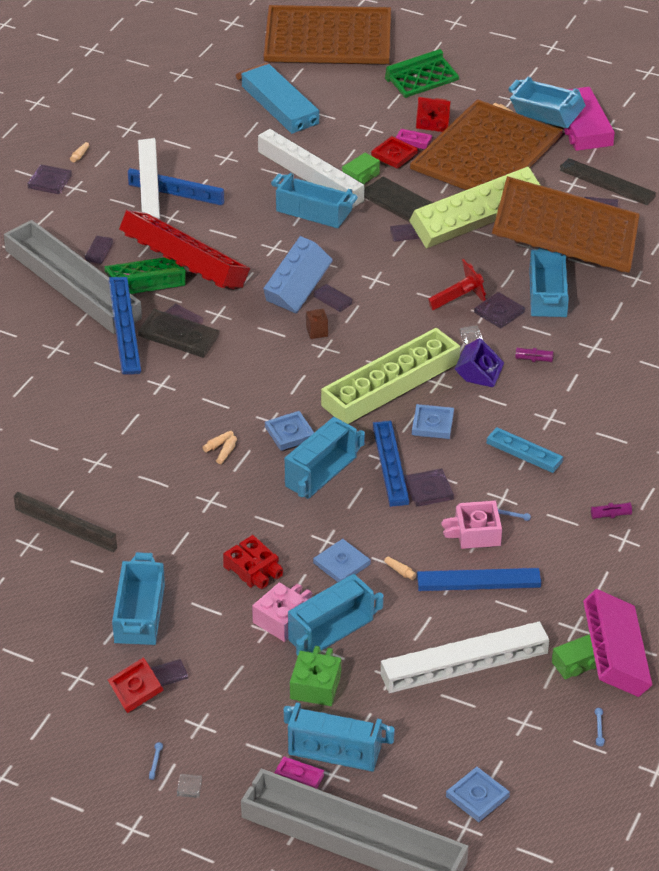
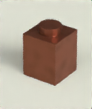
[306,309,328,339]

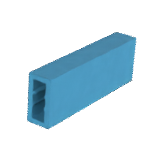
[242,64,319,134]

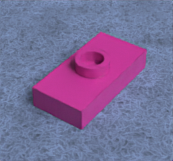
[396,129,432,149]
[274,757,324,789]

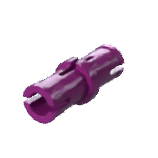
[515,347,554,362]
[591,502,632,519]

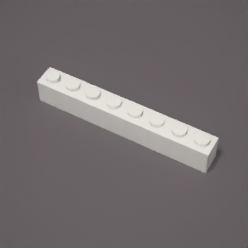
[258,129,364,208]
[381,621,549,693]

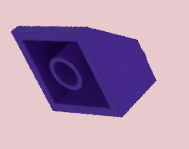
[455,338,504,387]

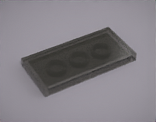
[364,176,433,222]
[138,309,220,358]

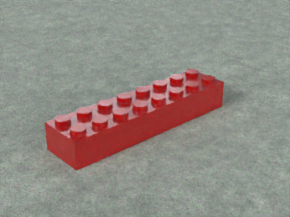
[119,210,250,289]

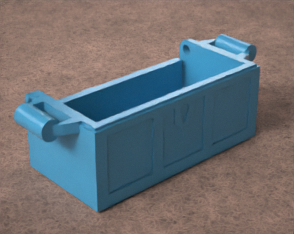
[508,77,586,128]
[271,173,358,228]
[529,247,569,317]
[284,417,365,499]
[112,552,165,645]
[288,574,383,656]
[283,702,395,772]

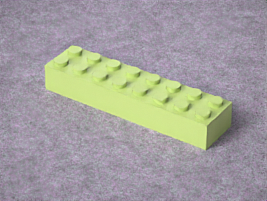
[409,167,540,249]
[321,328,460,424]

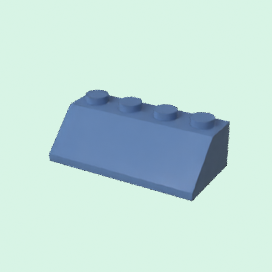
[263,236,333,314]

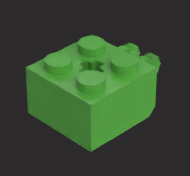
[290,646,341,706]

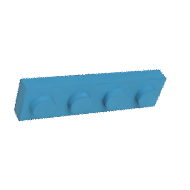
[486,427,563,473]

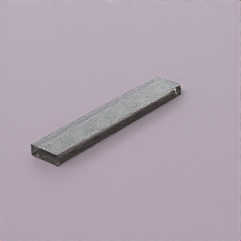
[560,158,656,205]
[13,492,117,553]

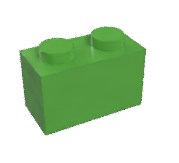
[342,153,380,184]
[552,634,597,679]

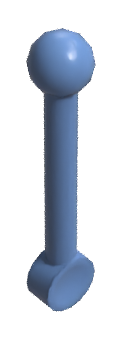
[497,508,531,521]
[595,708,605,746]
[149,742,163,780]

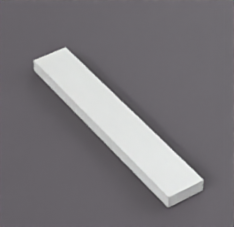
[138,138,160,219]

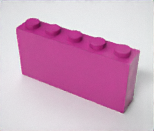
[563,87,615,151]
[583,588,652,697]

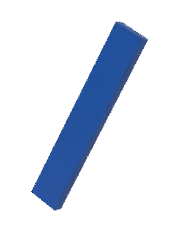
[128,168,224,206]
[108,277,141,374]
[373,421,409,507]
[417,568,541,591]

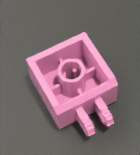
[441,501,502,549]
[252,582,313,642]

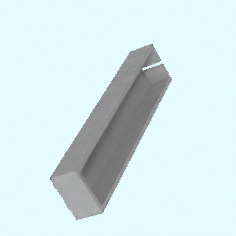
[4,220,142,334]
[241,768,469,871]

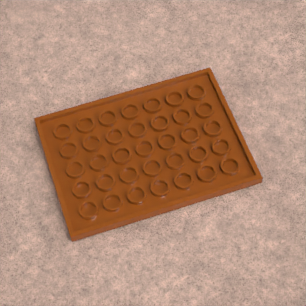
[263,5,391,65]
[410,99,562,190]
[492,176,640,273]

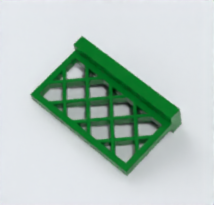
[385,49,459,98]
[104,257,185,294]

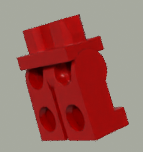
[223,535,283,590]

